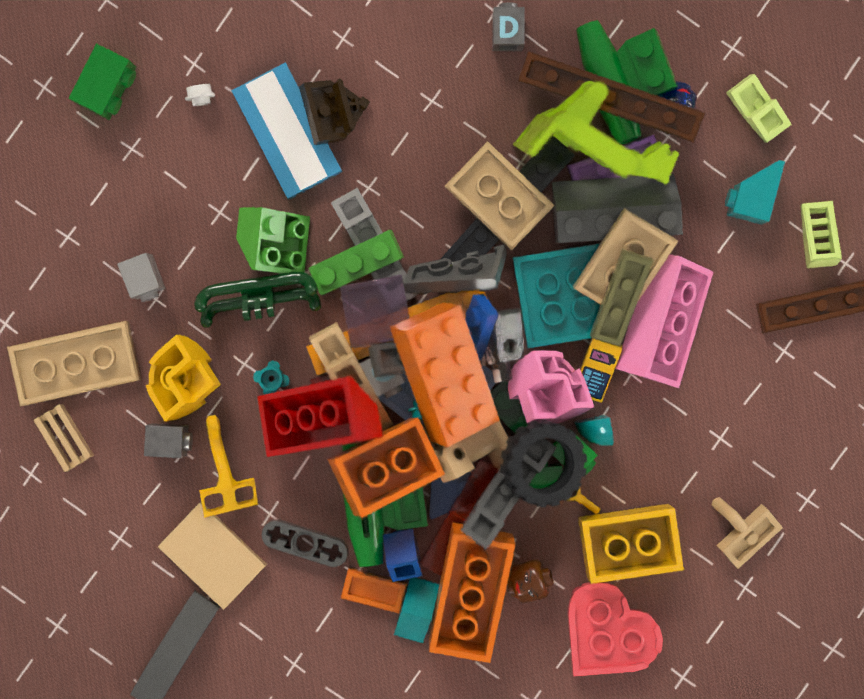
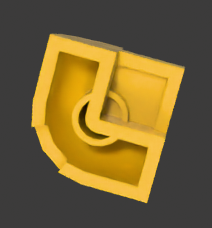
[145,335,221,421]

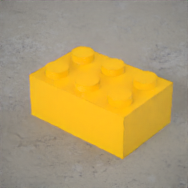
[578,504,684,584]

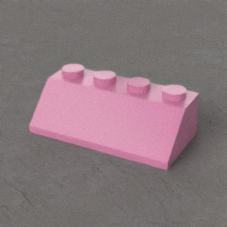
[615,255,713,388]

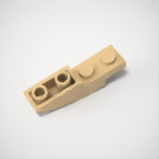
[309,322,393,430]

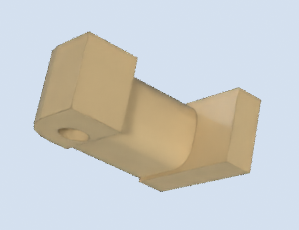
[434,421,508,483]

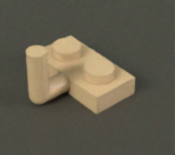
[712,497,783,569]

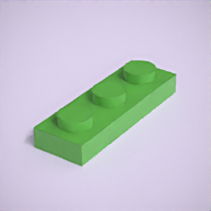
[308,230,404,296]

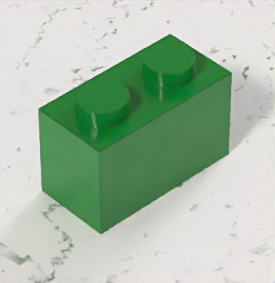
[68,43,136,120]

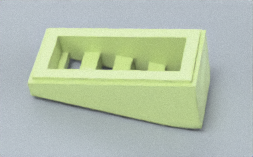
[801,201,842,268]

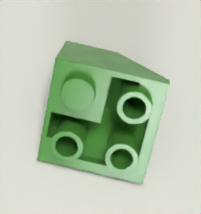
[236,207,310,274]

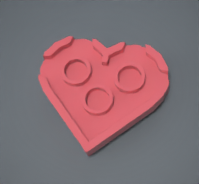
[568,581,663,676]

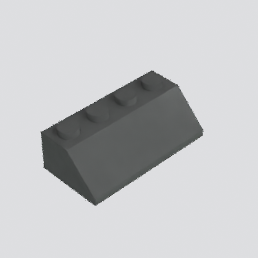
[551,174,683,243]

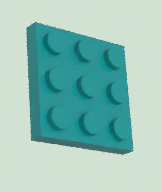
[512,243,601,349]

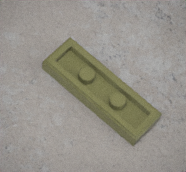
[590,249,654,346]

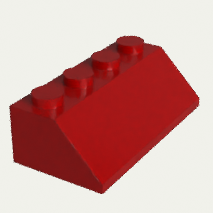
[257,376,383,457]

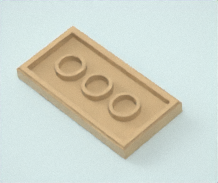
[7,321,141,406]

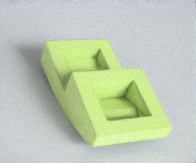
[726,74,791,143]

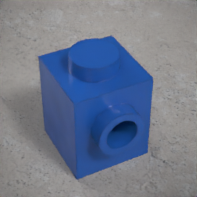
[383,529,423,582]

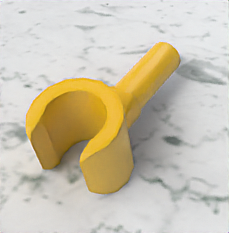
[567,488,600,514]

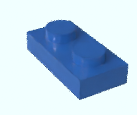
[465,294,498,361]

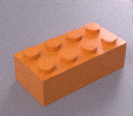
[390,303,500,448]
[429,522,515,663]

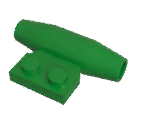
[576,20,678,145]
[342,442,428,567]

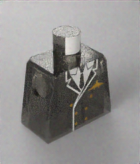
[480,308,524,383]

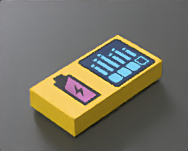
[580,338,623,403]

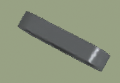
[261,519,348,567]

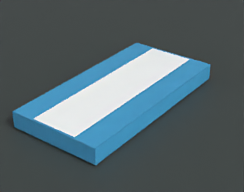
[231,62,342,200]

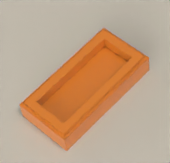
[341,567,407,614]

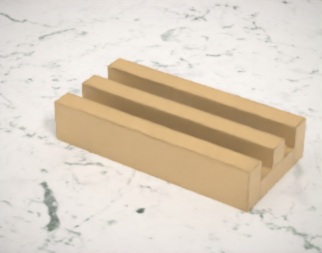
[34,404,94,472]

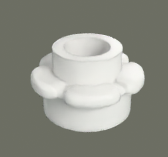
[185,84,215,106]

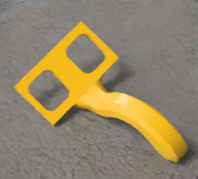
[199,415,258,518]

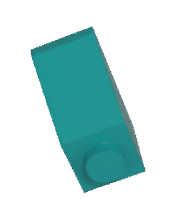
[725,160,785,225]

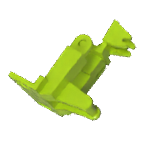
[512,81,679,185]

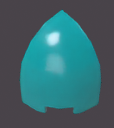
[574,415,614,446]

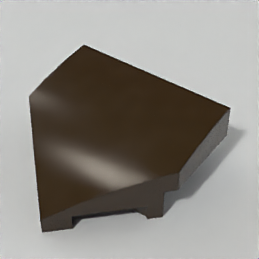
[299,78,370,145]

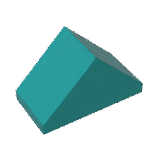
[394,577,440,643]

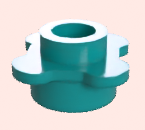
[253,361,290,395]

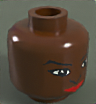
[507,560,554,603]

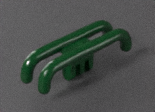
[194,272,321,328]

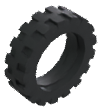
[500,420,587,507]

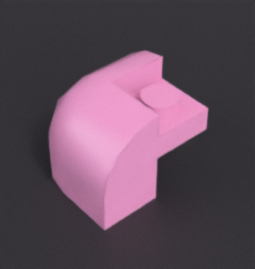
[508,351,594,424]

